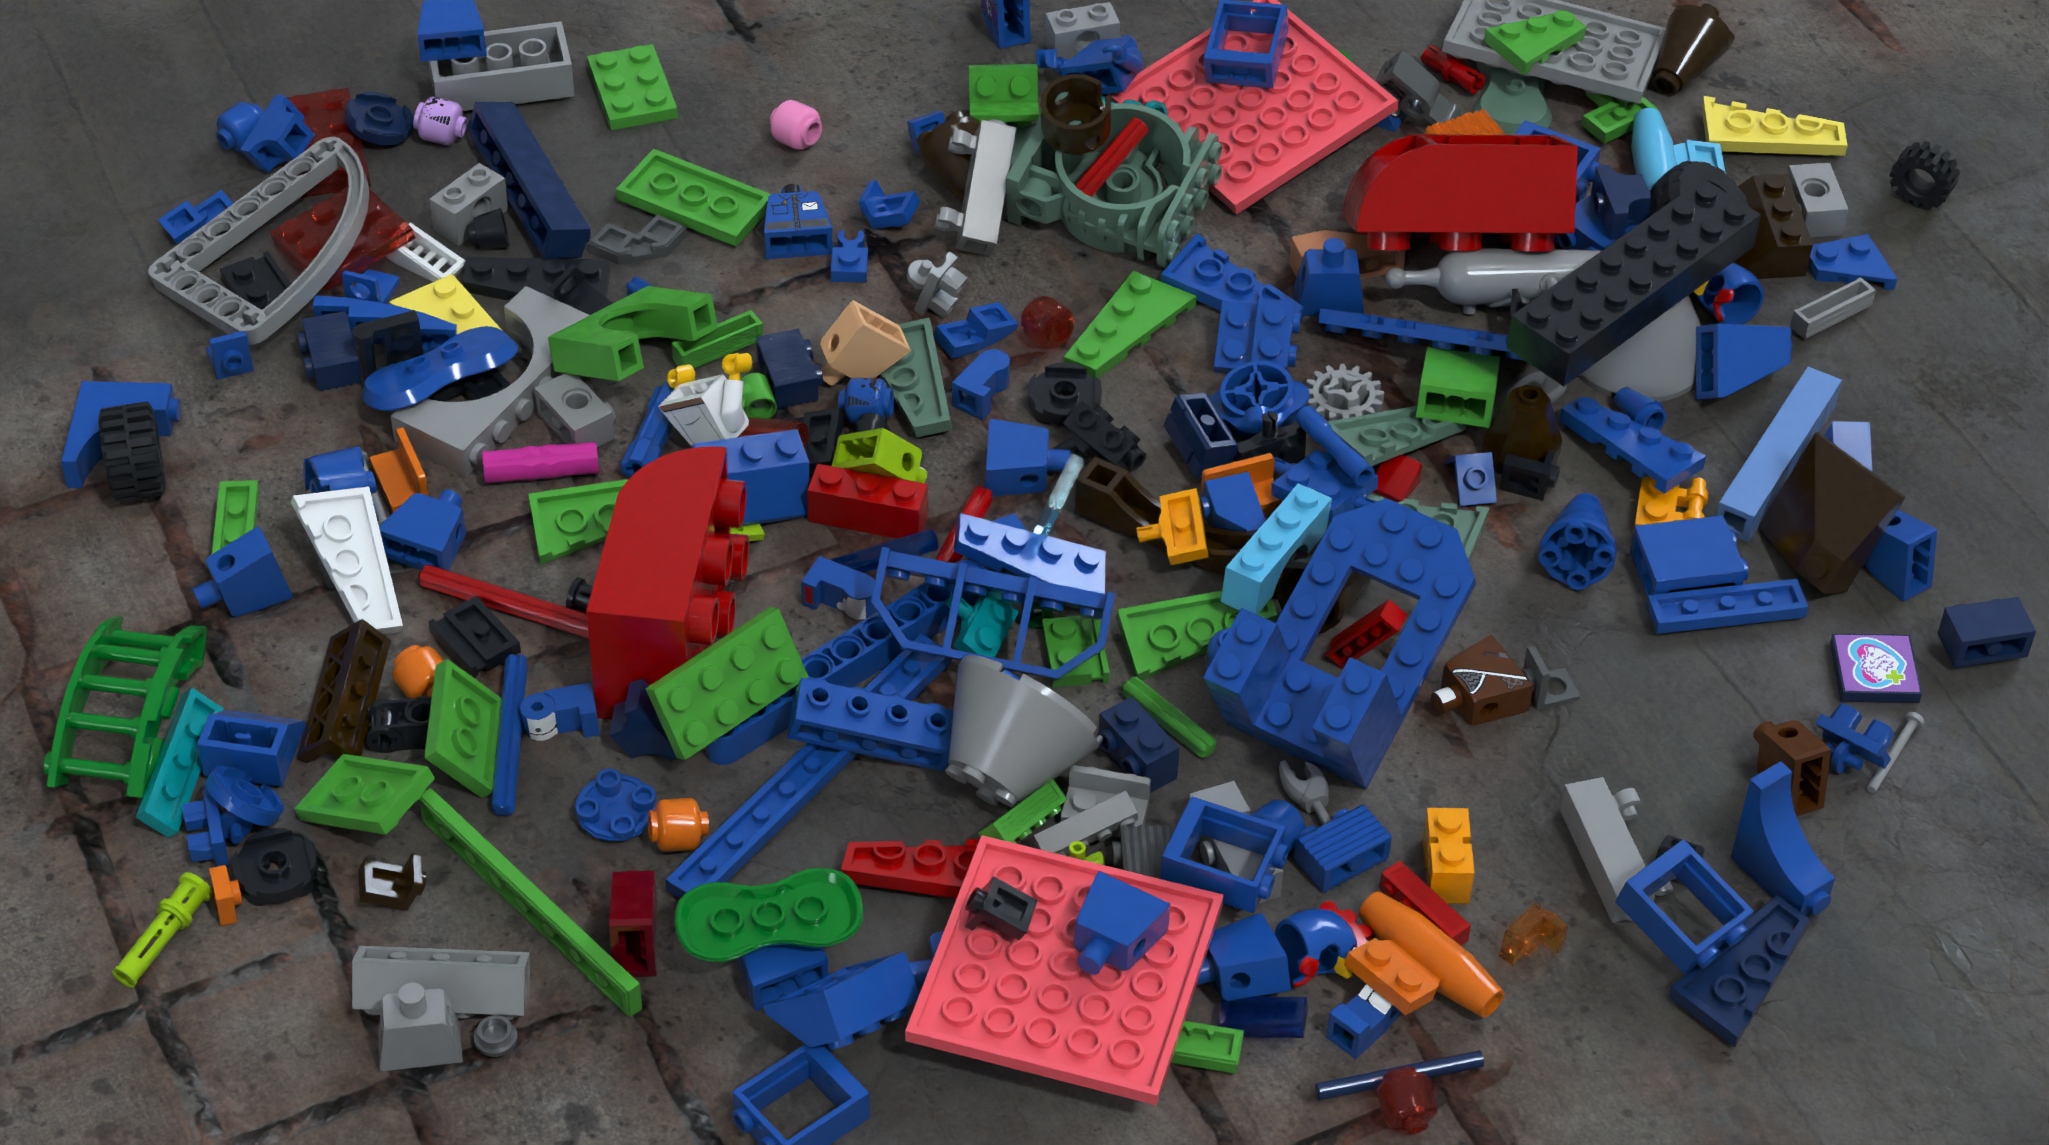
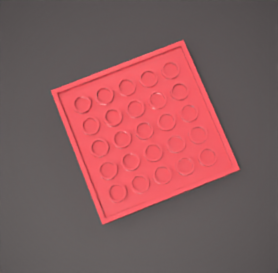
[1108,0,1398,215]
[905,835,1224,1106]

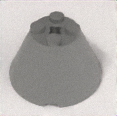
[1578,295,1701,402]
[945,655,1103,807]

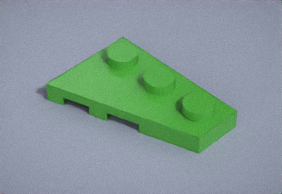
[1483,10,1587,74]

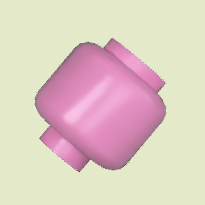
[770,100,822,150]

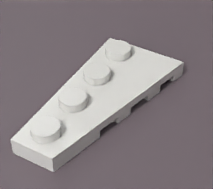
[291,487,403,634]

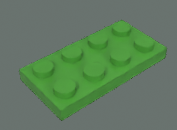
[616,149,771,247]
[646,607,808,760]

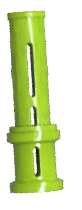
[112,872,213,988]

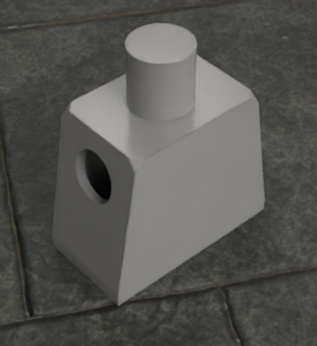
[378,982,463,1071]

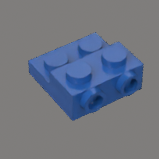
[1214,298,1301,374]

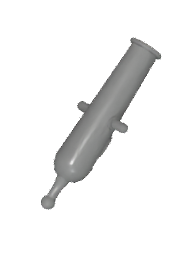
[1385,248,1603,314]

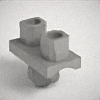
[907,251,968,319]

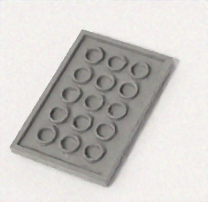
[1442,0,1666,104]

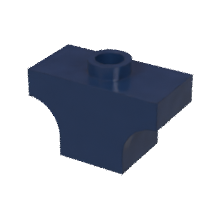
[1591,165,1651,240]
[609,679,677,761]

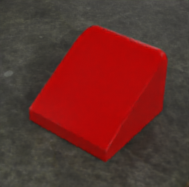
[1373,454,1422,502]

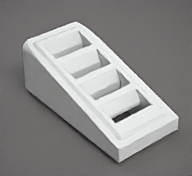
[386,222,466,282]

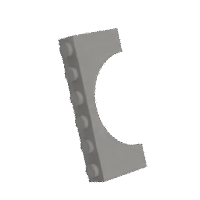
[391,286,590,477]

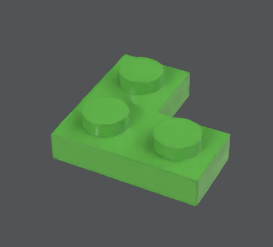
[1582,92,1658,144]

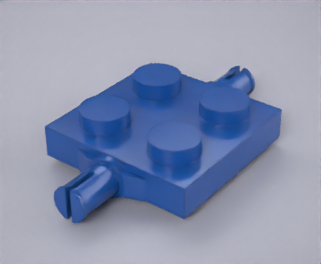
[1271,449,1378,522]

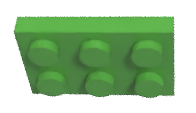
[587,44,678,131]
[424,659,502,798]
[294,754,435,835]

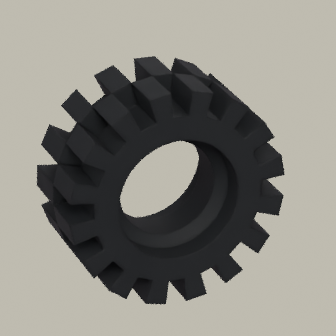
[1889,141,1960,209]

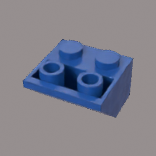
[197,710,306,787]

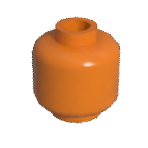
[392,645,444,699]
[648,798,709,852]

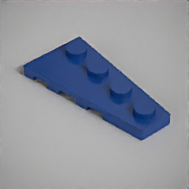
[1161,234,1304,319]

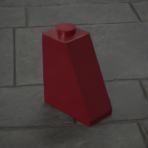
[609,870,657,977]

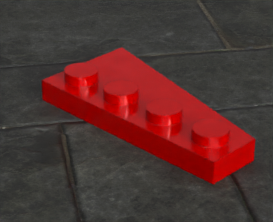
[841,838,1018,898]

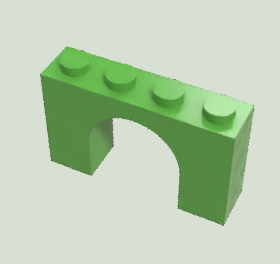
[548,286,718,381]

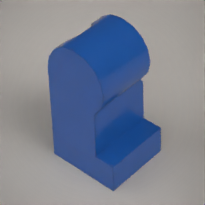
[952,349,1010,421]

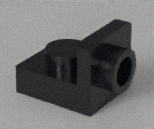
[1499,449,1560,501]
[965,877,1038,940]

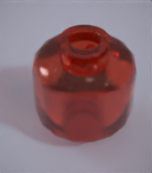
[1021,296,1075,349]
[1376,1067,1438,1135]

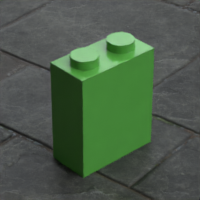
[1416,347,1500,428]

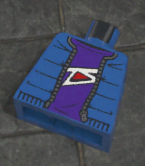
[981,0,1031,49]

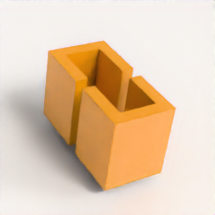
[1422,808,1474,904]

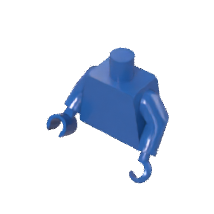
[1036,35,1143,94]

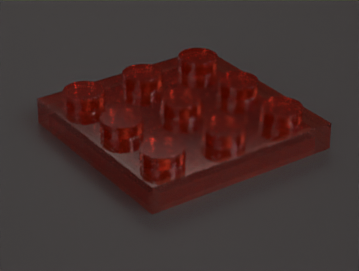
[270,186,416,291]

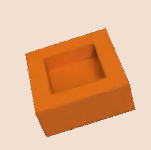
[209,865,243,926]

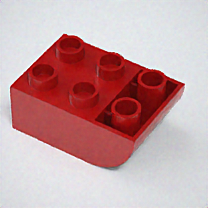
[1342,134,1578,252]
[586,446,749,720]

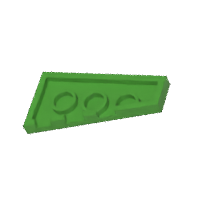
[1064,271,1197,380]
[528,479,628,565]
[1116,591,1278,680]

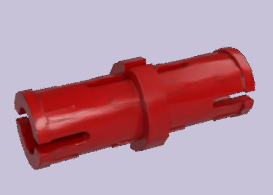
[1421,45,1485,94]

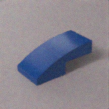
[158,190,233,244]
[934,302,1018,359]

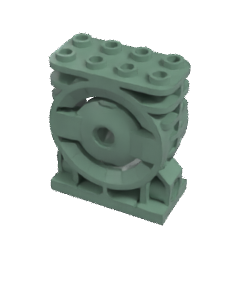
[1006,92,1223,268]

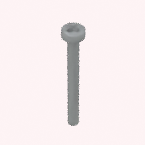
[1866,712,1924,794]

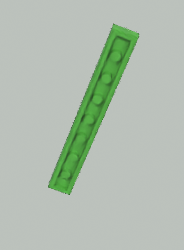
[419,788,642,1017]

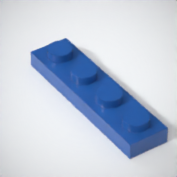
[1646,579,1809,634]

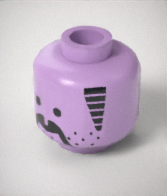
[413,96,468,146]

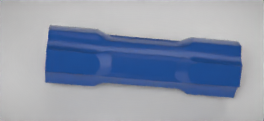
[621,382,674,478]

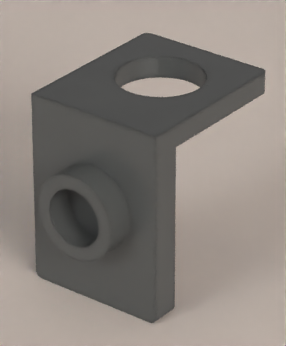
[1521,646,1580,710]

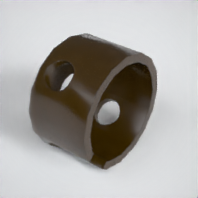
[1040,74,1112,155]

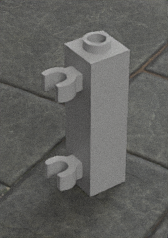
[934,119,1016,256]
[1560,777,1676,923]

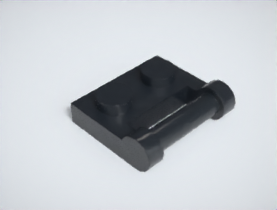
[352,310,424,389]

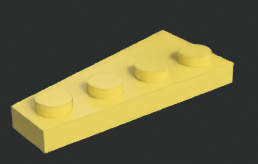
[1701,96,1848,156]

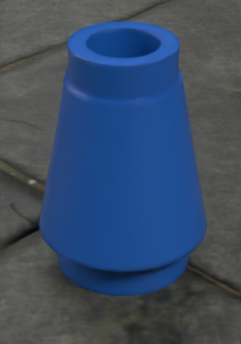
[1614,387,1667,430]

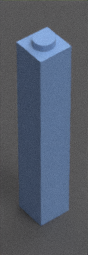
[1716,366,1842,542]

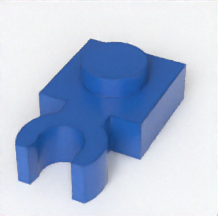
[831,230,868,283]

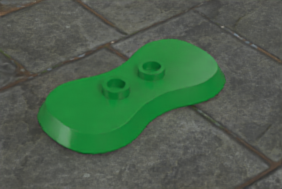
[675,868,863,964]

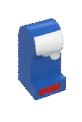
[801,556,876,620]

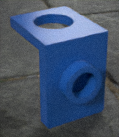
[342,269,400,303]
[206,331,253,380]
[1446,452,1497,506]

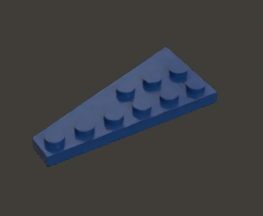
[1318,308,1523,360]

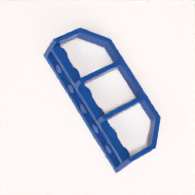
[871,547,1115,680]

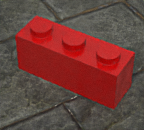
[807,464,928,542]

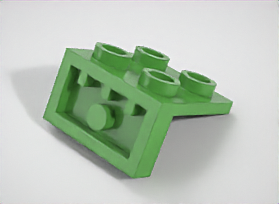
[969,64,1039,127]

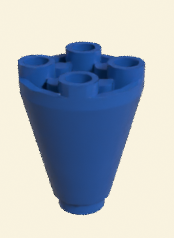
[1538,493,1617,590]

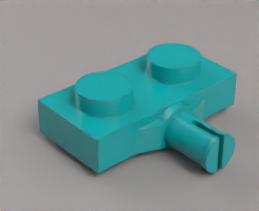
[946,591,1019,658]

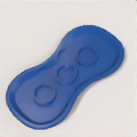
[361,326,518,411]

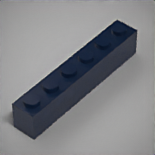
[467,102,591,258]

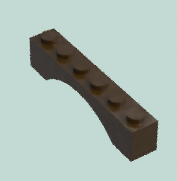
[1075,457,1296,599]

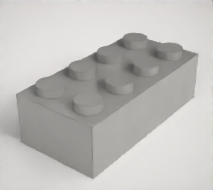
[428,21,575,111]

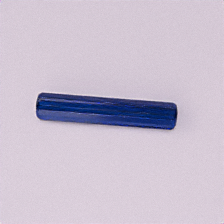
[831,529,939,573]

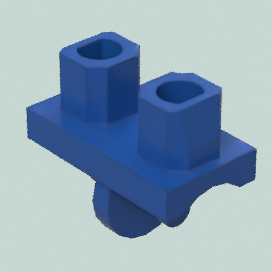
[1815,702,1894,774]
[182,787,253,868]

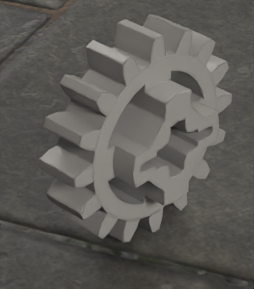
[1306,364,1384,422]

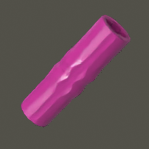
[482,442,599,483]

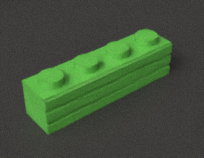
[672,310,763,369]
[979,779,1068,844]

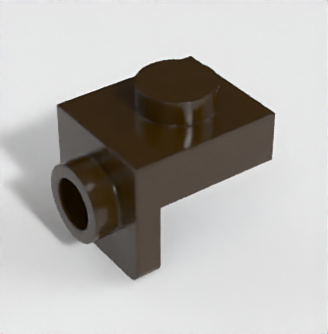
[358,853,426,911]

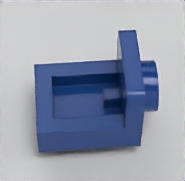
[859,180,921,229]

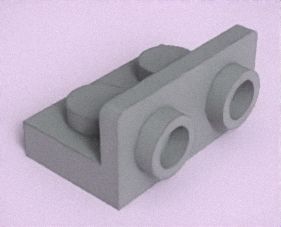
[1060,765,1151,837]

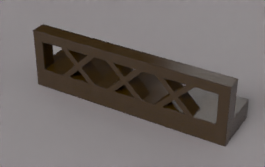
[298,619,391,763]

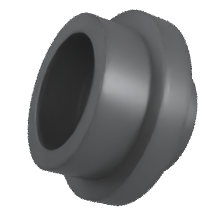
[474,1015,518,1057]

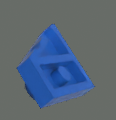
[1808,234,1897,290]

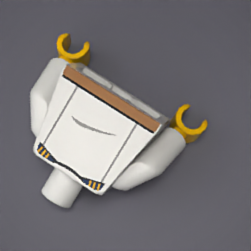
[658,353,752,446]

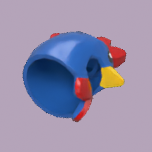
[1693,263,1764,325]
[1275,901,1372,988]

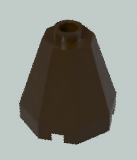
[1481,385,1563,474]

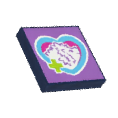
[1830,633,1922,703]

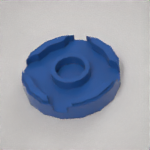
[205,765,284,826]

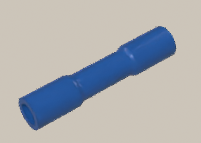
[1296,406,1375,486]

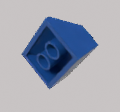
[691,429,809,528]
[763,951,920,1050]

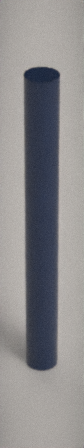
[1315,1050,1484,1100]

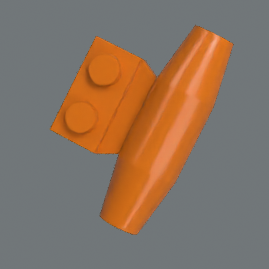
[1344,891,1505,1018]

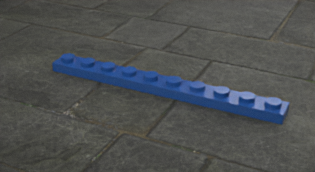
[665,634,952,898]

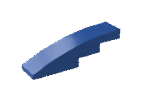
[313,295,458,354]

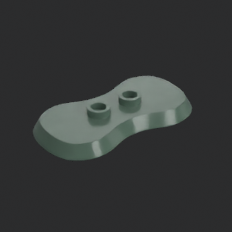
[1472,61,1552,135]

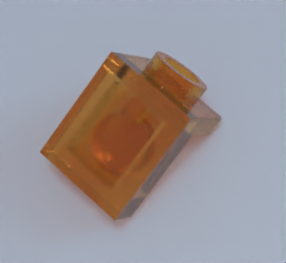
[1499,902,1568,966]

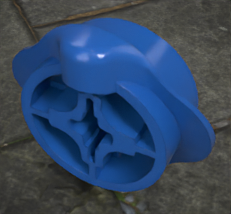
[1210,361,1310,440]

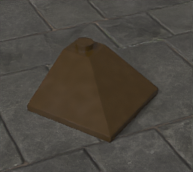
[1758,432,1905,594]

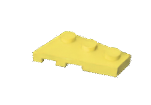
[389,274,502,334]

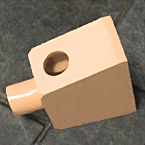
[820,300,911,386]

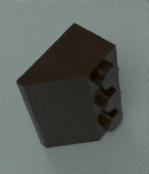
[1733,174,1813,279]

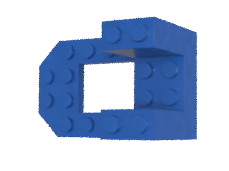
[1203,498,1476,790]

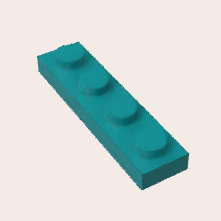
[136,687,224,838]

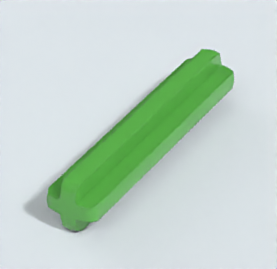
[1122,677,1217,758]

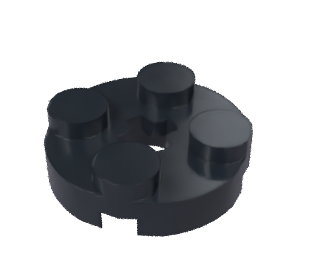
[1028,363,1102,425]
[232,828,318,906]

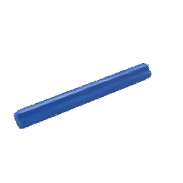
[492,654,527,816]

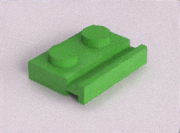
[1042,616,1110,688]

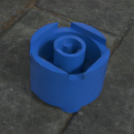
[303,446,377,517]

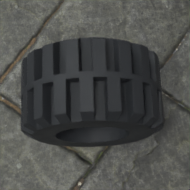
[98,401,166,502]

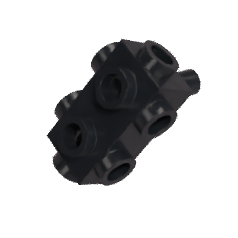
[1053,401,1146,473]

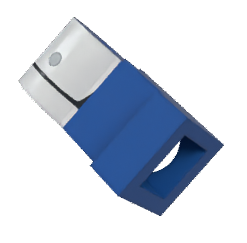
[520,682,600,741]
[1326,984,1401,1059]

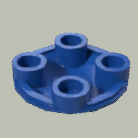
[575,768,656,841]

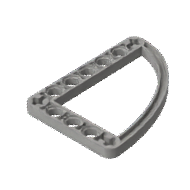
[148,137,370,345]

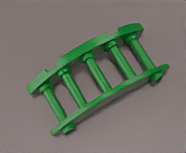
[43,616,207,798]

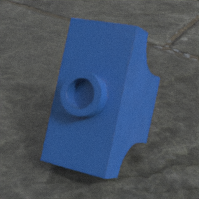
[240,94,315,172]

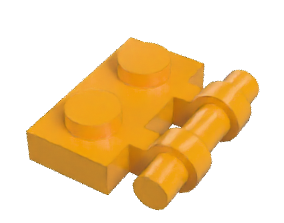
[1633,475,1709,532]

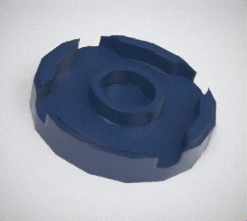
[343,92,414,145]

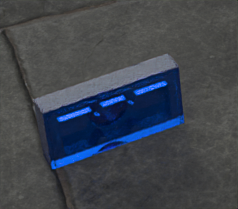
[1217,997,1308,1038]

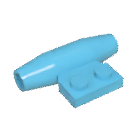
[1631,108,1726,193]

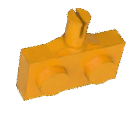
[1137,488,1209,565]

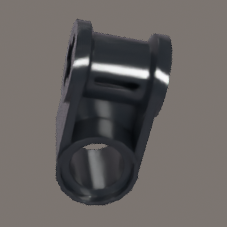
[366,696,432,753]

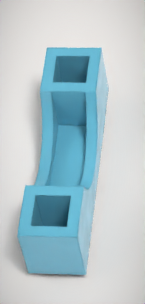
[1220,483,1332,614]

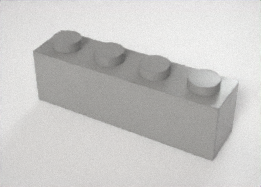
[352,946,530,1020]

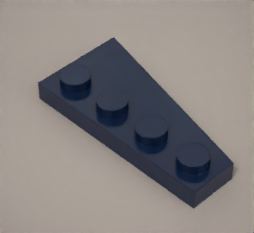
[1669,895,1810,1047]

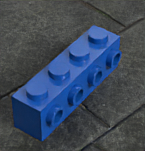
[787,677,953,771]

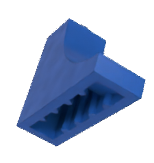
[61,381,181,488]
[1731,761,1835,916]

